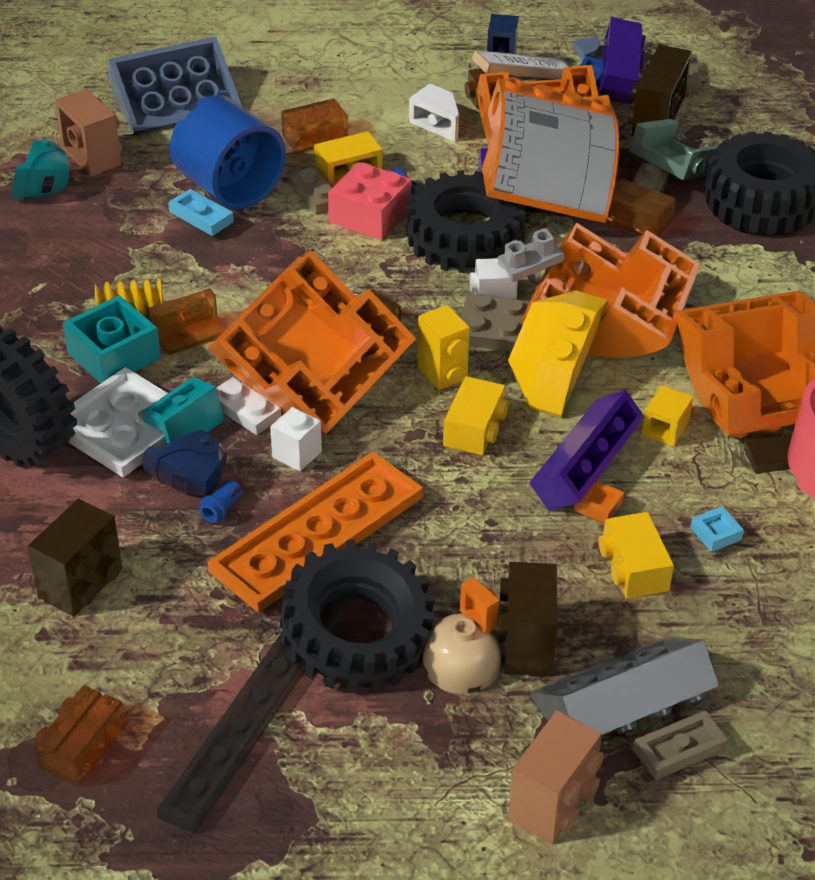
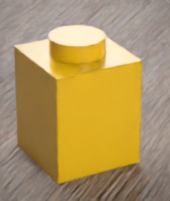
[641,385,694,447]

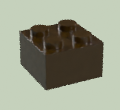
[27,498,122,617]
[498,562,558,676]

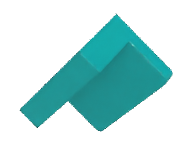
[141,377,224,444]

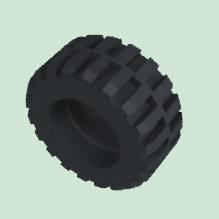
[705,132,815,236]

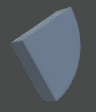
[573,36,600,60]

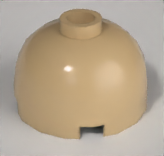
[422,613,502,694]

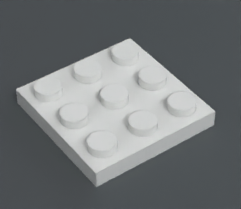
[68,367,168,478]

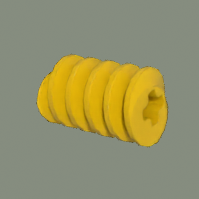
[95,278,164,320]

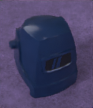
[142,430,227,497]

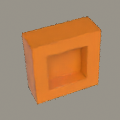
[574,480,625,524]
[460,576,500,634]

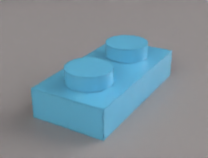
[168,189,234,236]

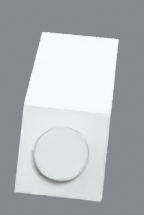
[409,84,459,142]

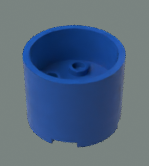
[170,95,286,209]

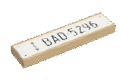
[472,50,569,79]

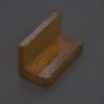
[150,288,227,355]

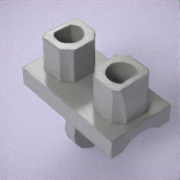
[497,228,564,283]

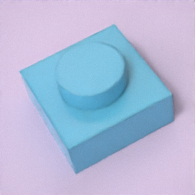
[690,506,744,552]

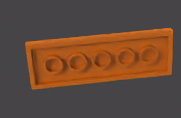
[207,451,423,613]

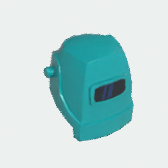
[10,139,69,199]

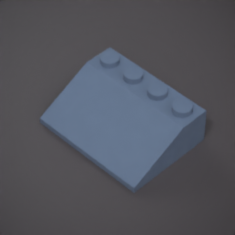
[107,37,242,135]

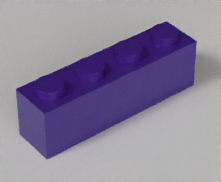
[599,17,646,104]
[529,389,645,511]

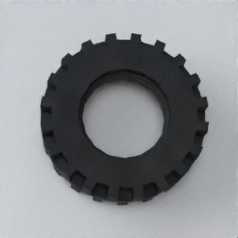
[407,170,525,273]
[0,326,77,468]
[279,540,435,693]

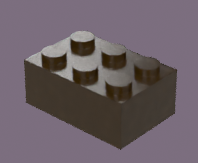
[628,44,692,137]

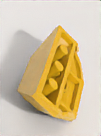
[508,290,608,418]

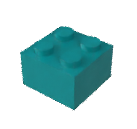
[63,295,161,384]

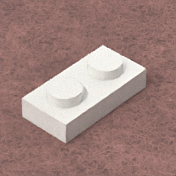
[216,377,281,435]

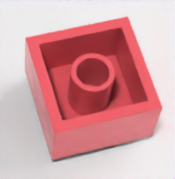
[328,162,412,240]

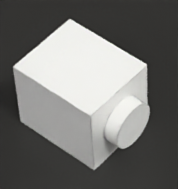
[469,258,518,299]
[270,407,322,472]

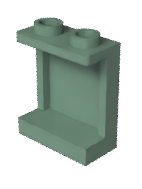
[628,119,719,180]

